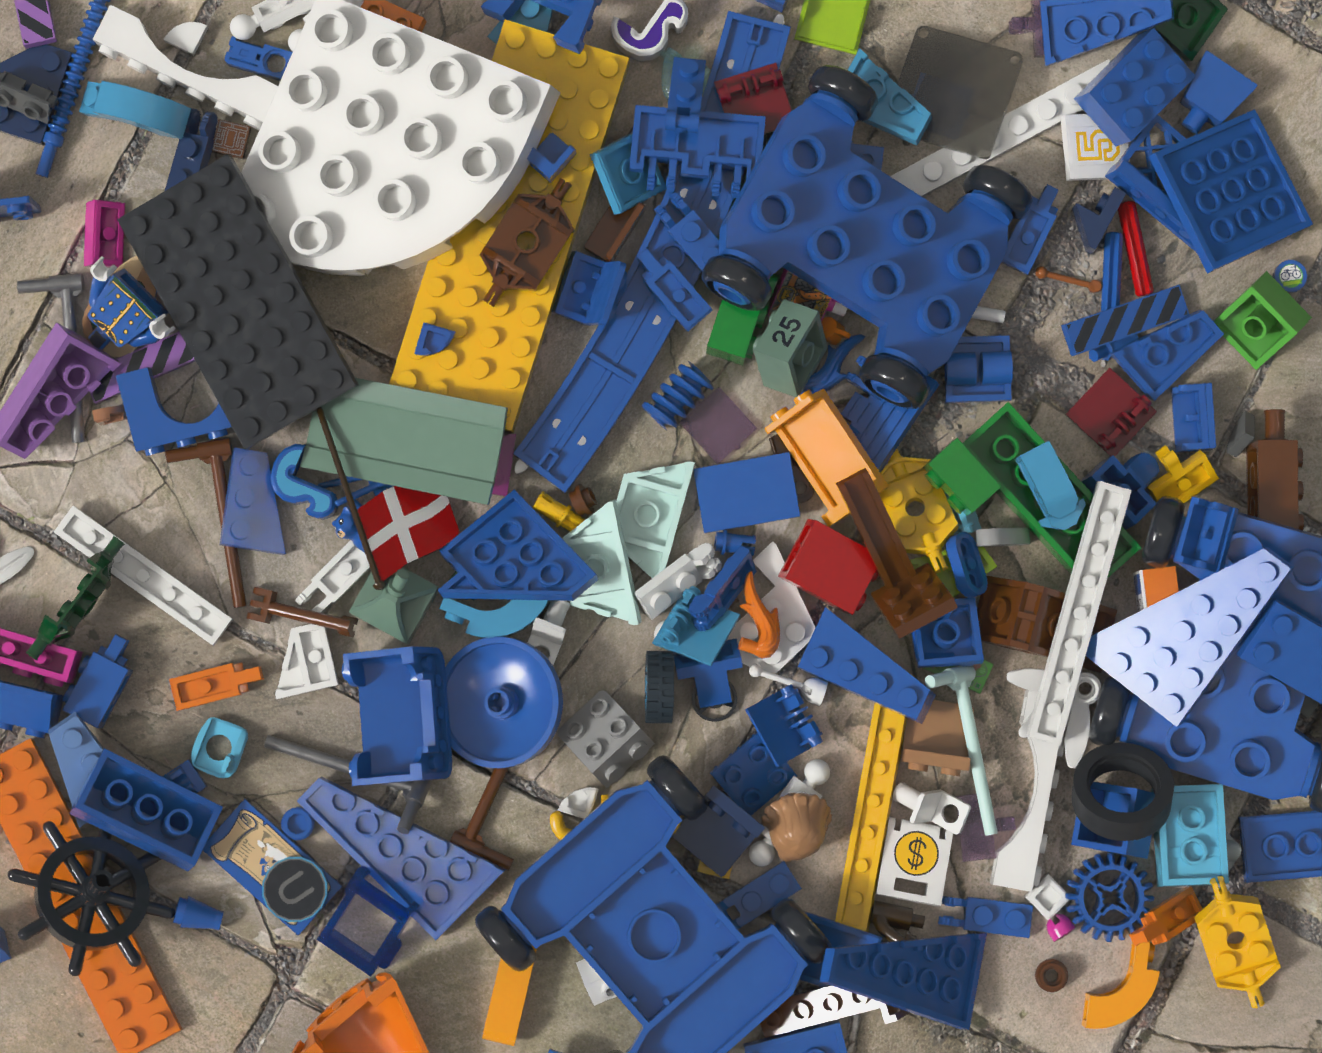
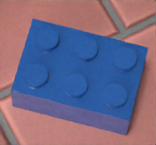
[1074,28,1195,147]

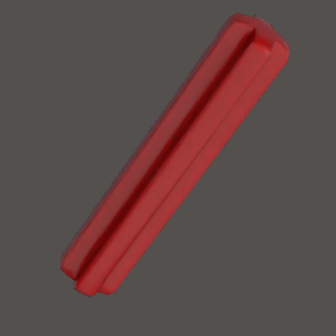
[1118,201,1154,297]

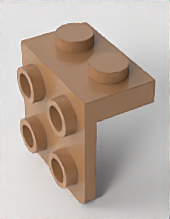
[901,700,974,776]

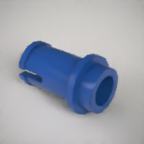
[714,529,756,556]

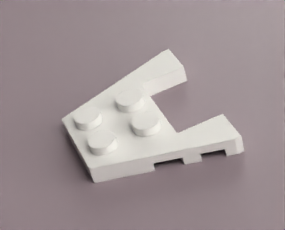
[727,541,816,674]

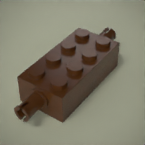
[1246,409,1304,531]

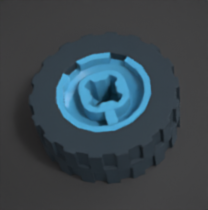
[645,651,674,724]

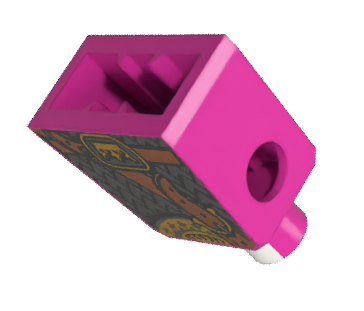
[767,268,847,321]

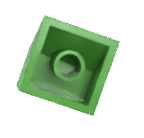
[1213,271,1312,370]

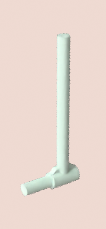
[925,666,998,836]

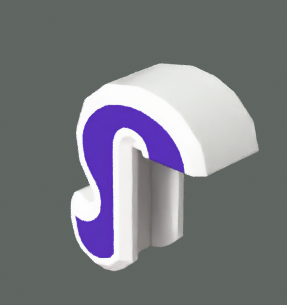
[611,0,688,61]

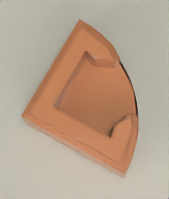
[92,405,127,426]

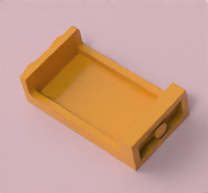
[764,389,889,527]

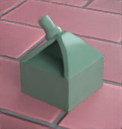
[349,567,440,645]

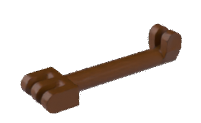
[246,587,358,638]

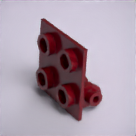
[714,63,792,134]
[1065,367,1157,456]

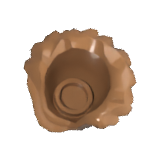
[761,792,832,862]

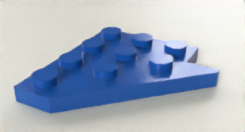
[438,489,599,601]

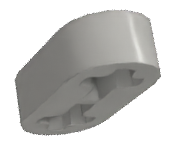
[975,528,1030,547]

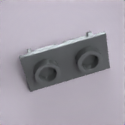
[0,71,58,124]

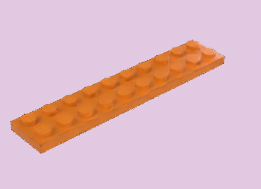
[0,738,182,1053]

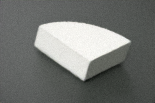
[164,22,208,56]
[558,787,599,819]

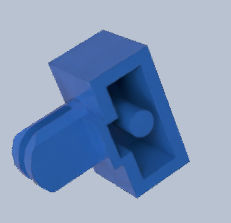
[1081,453,1160,530]

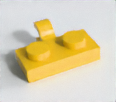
[1147,445,1219,503]

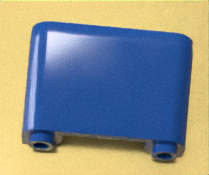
[342,646,452,786]

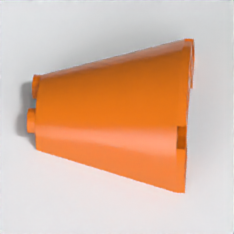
[292,973,429,1053]

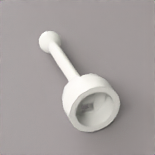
[749,664,828,706]

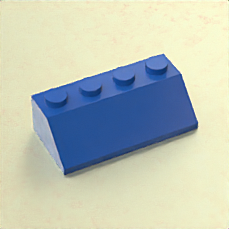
[0,680,64,738]
[69,748,223,871]

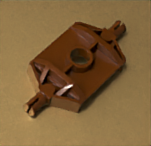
[480,178,575,307]

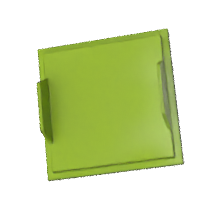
[794,0,870,55]

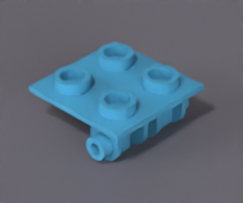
[652,586,741,666]

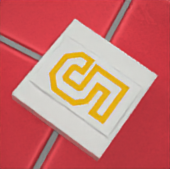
[1061,114,1130,181]

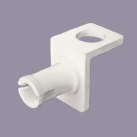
[527,600,570,665]
[892,782,971,835]

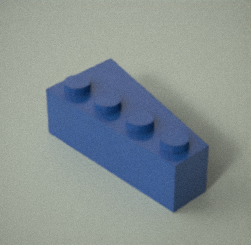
[798,607,936,724]

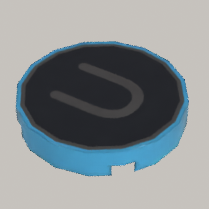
[262,856,328,922]

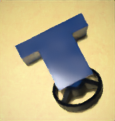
[673,638,743,722]

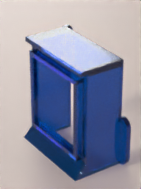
[316,866,420,977]

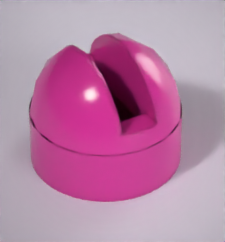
[1046,914,1076,942]

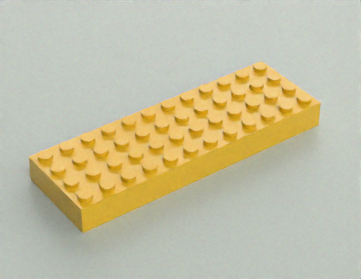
[389,19,630,434]

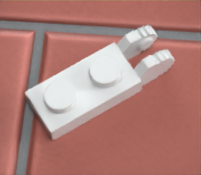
[295,540,370,613]
[635,543,722,620]

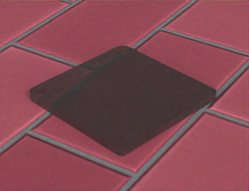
[897,26,1023,160]

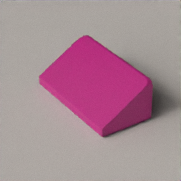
[84,200,125,268]

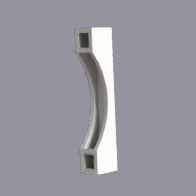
[93,5,278,130]
[990,690,1071,892]

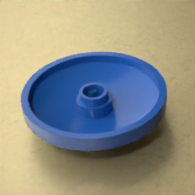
[445,637,563,768]

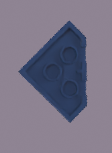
[0,44,73,146]

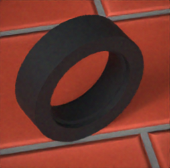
[1072,742,1174,841]

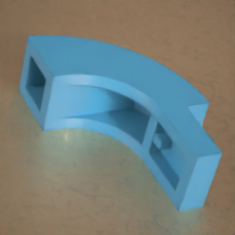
[79,81,191,139]
[439,598,550,638]

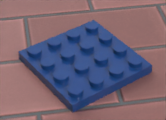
[1149,109,1313,274]

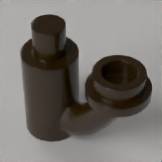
[870,900,925,942]

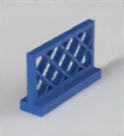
[1105,115,1197,253]

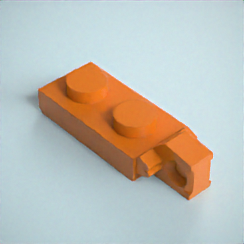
[169,663,264,711]
[1129,886,1203,946]

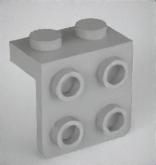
[558,690,655,788]

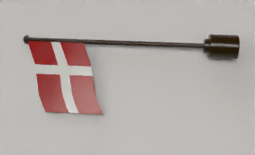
[316,407,460,590]

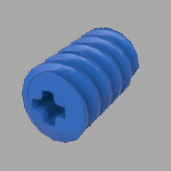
[642,361,714,431]

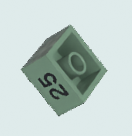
[753,299,828,397]

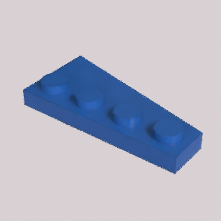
[1040,0,1174,67]

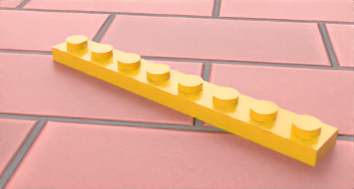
[835,674,915,932]

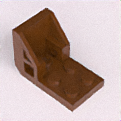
[977,576,1117,673]

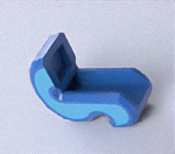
[270,444,338,520]

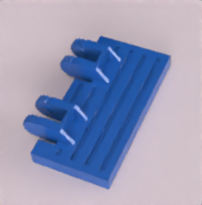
[629,105,766,198]
[841,355,939,472]

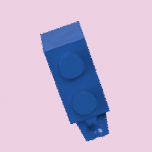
[62,634,133,728]

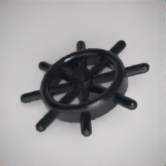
[7,821,175,976]

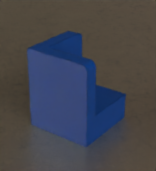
[527,133,577,183]

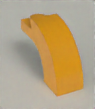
[1082,941,1160,1029]

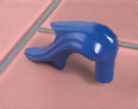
[800,334,866,395]

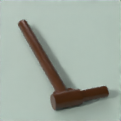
[165,438,247,608]
[450,768,514,871]

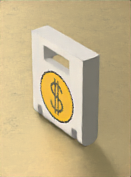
[875,817,953,907]

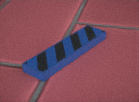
[1061,285,1189,356]

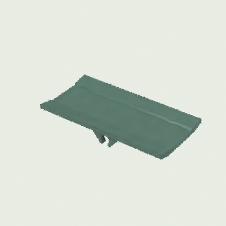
[300,378,508,505]

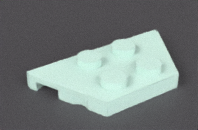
[616,461,695,578]
[562,500,642,625]

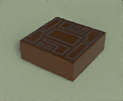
[212,119,251,160]

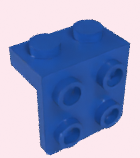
[551,251,627,325]

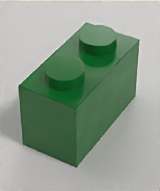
[923,438,1001,516]

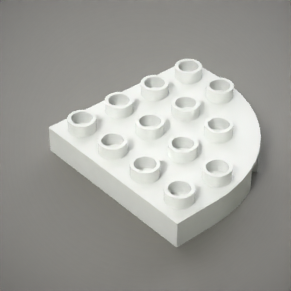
[241,0,560,276]

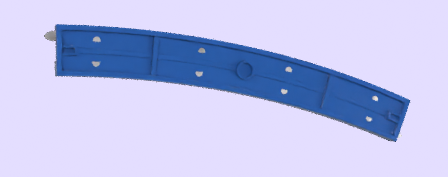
[513,11,791,494]

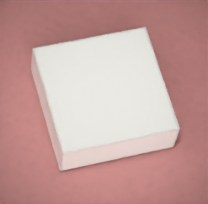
[1024,874,1069,920]

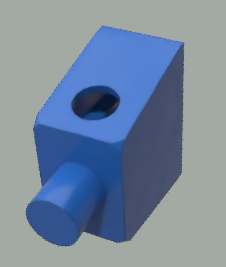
[1180,50,1258,134]

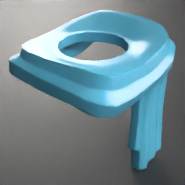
[191,717,248,778]

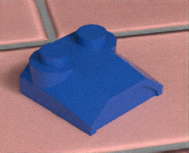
[911,597,984,668]

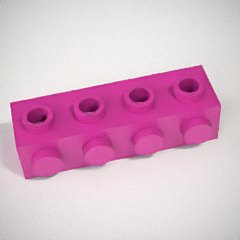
[0,627,83,687]

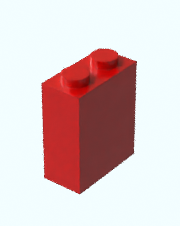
[778,519,879,615]

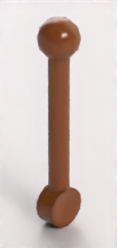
[1035,266,1102,293]

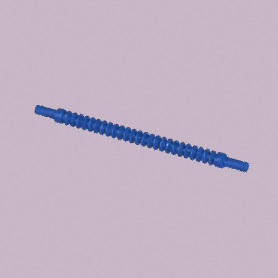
[35,0,111,178]

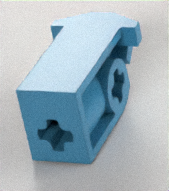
[1015,441,1086,530]

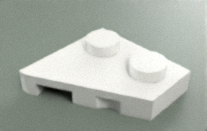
[275,624,339,699]

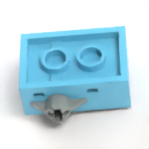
[1151,784,1241,887]

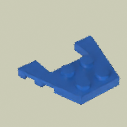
[481,0,602,54]

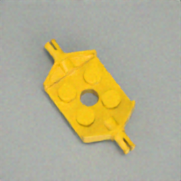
[879,448,959,573]
[1194,876,1281,1008]

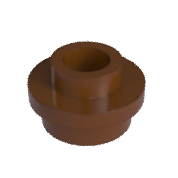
[569,484,597,516]
[1035,959,1068,992]

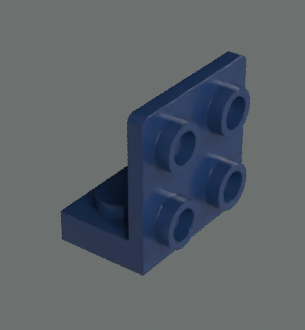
[673,785,765,877]

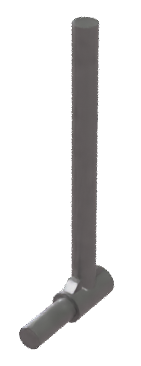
[17,273,85,443]
[264,735,432,834]

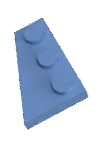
[48,711,104,828]

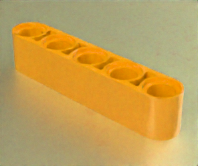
[482,946,537,1046]

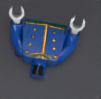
[87,256,176,350]

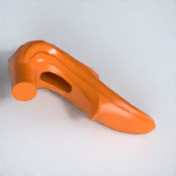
[738,571,780,658]

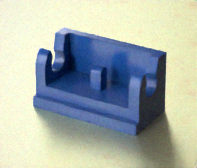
[1171,383,1216,453]
[1175,496,1239,572]

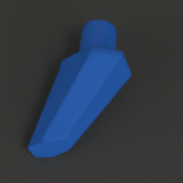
[1089,334,1139,362]

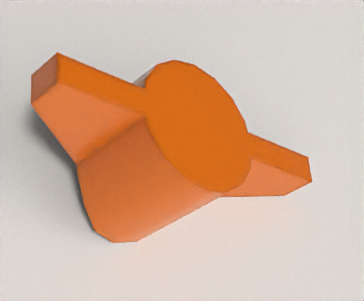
[821,317,851,345]

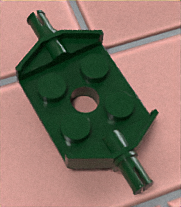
[26,536,125,661]

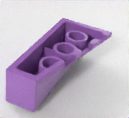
[0,322,121,459]

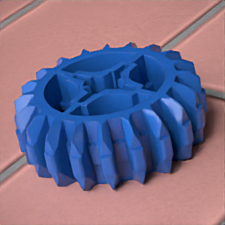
[1065,852,1154,942]

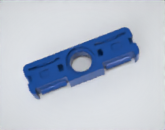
[225,36,293,81]

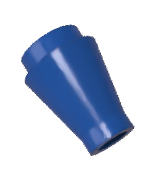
[173,896,224,930]

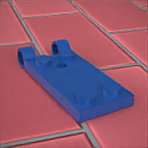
[1236,598,1322,704]

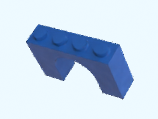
[116,367,232,456]

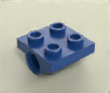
[944,335,1013,403]

